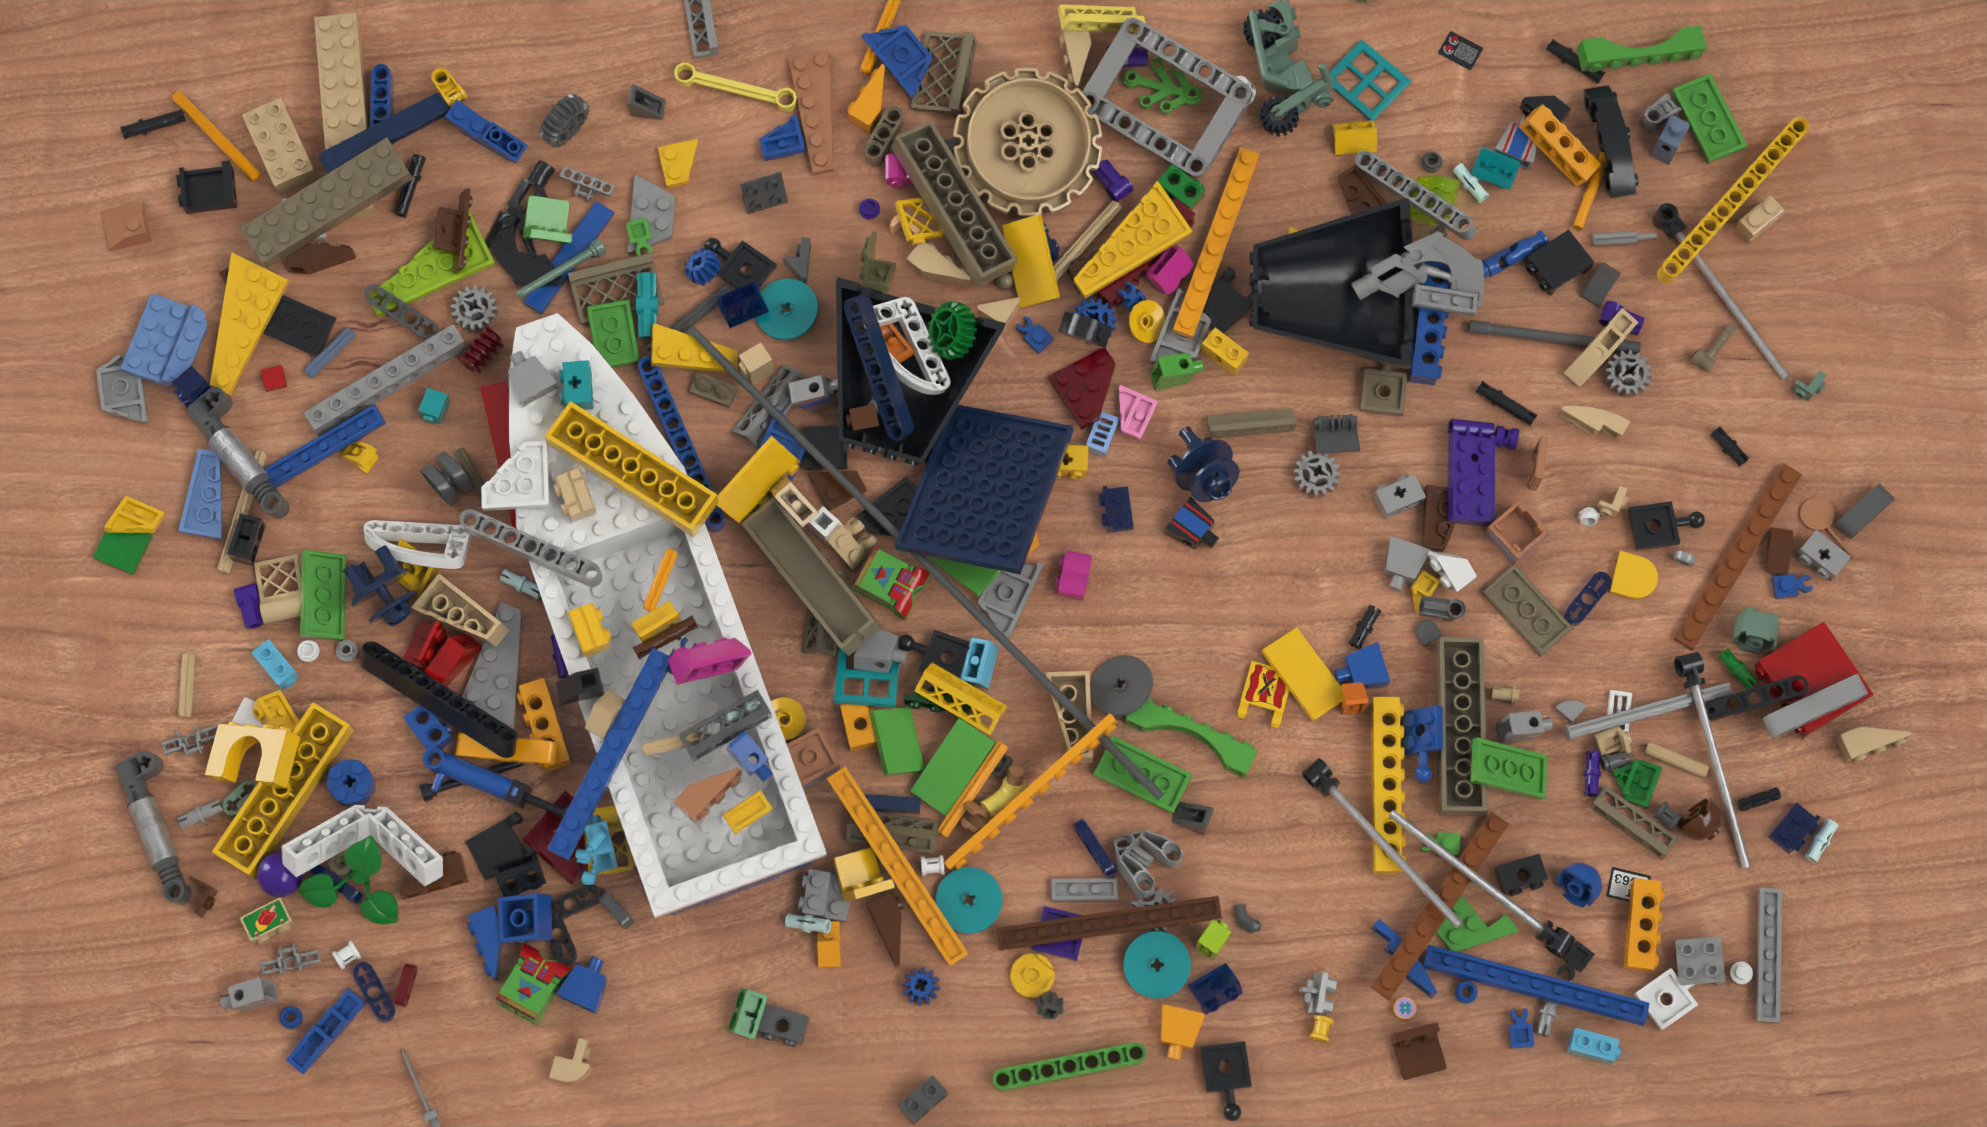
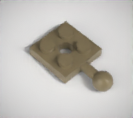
[1360,363,1408,417]

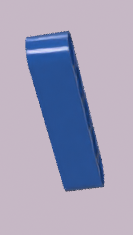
[370,64,393,127]

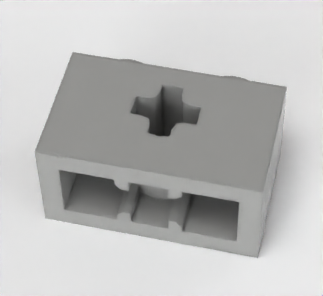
[1373,474,1426,520]
[1796,530,1851,582]

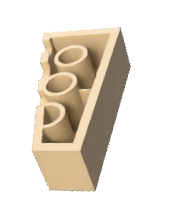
[411,574,510,647]
[1045,671,1093,763]

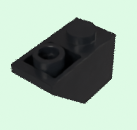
[1519,95,1571,131]
[556,667,605,705]

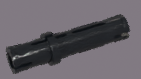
[1546,39,1606,84]
[120,109,186,140]
[393,154,426,218]
[1475,381,1537,426]

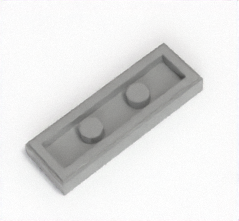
[1412,284,1478,316]
[1051,878,1118,902]

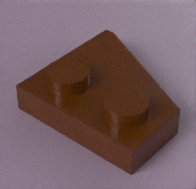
[809,471,867,511]

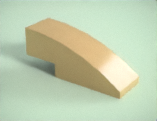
[1558,406,1631,442]

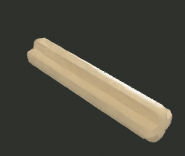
[178,653,195,718]
[642,730,709,756]
[1645,742,1709,778]

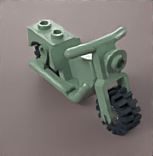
[1243,0,1334,137]

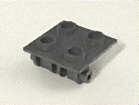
[740,172,788,214]
[1312,414,1360,454]

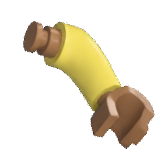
[960,765,1027,833]

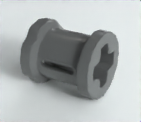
[1653,801,1683,830]

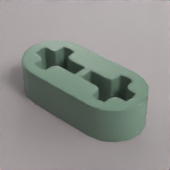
[222,780,257,818]

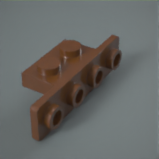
[434,188,473,274]

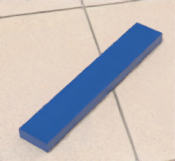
[524,201,614,315]
[264,404,387,488]

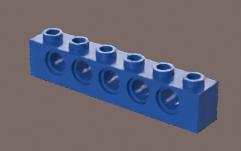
[1409,261,1450,385]

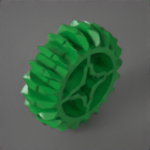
[927,301,977,360]

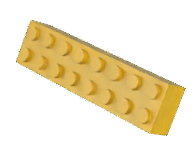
[545,401,719,538]
[212,702,354,879]

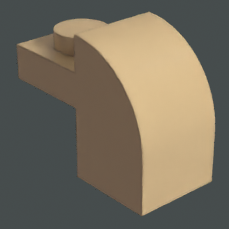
[549,1038,592,1084]

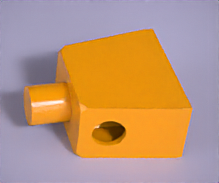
[1160,1004,1205,1061]

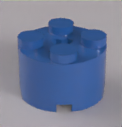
[327,759,376,808]

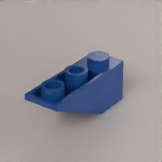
[467,905,502,981]

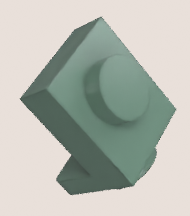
[1791,370,1827,401]

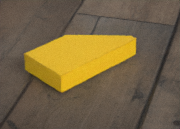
[1410,569,1440,615]

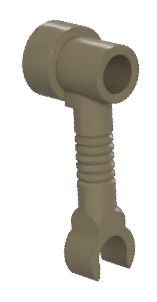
[1689,323,1737,372]

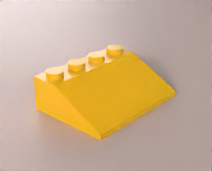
[717,436,801,525]

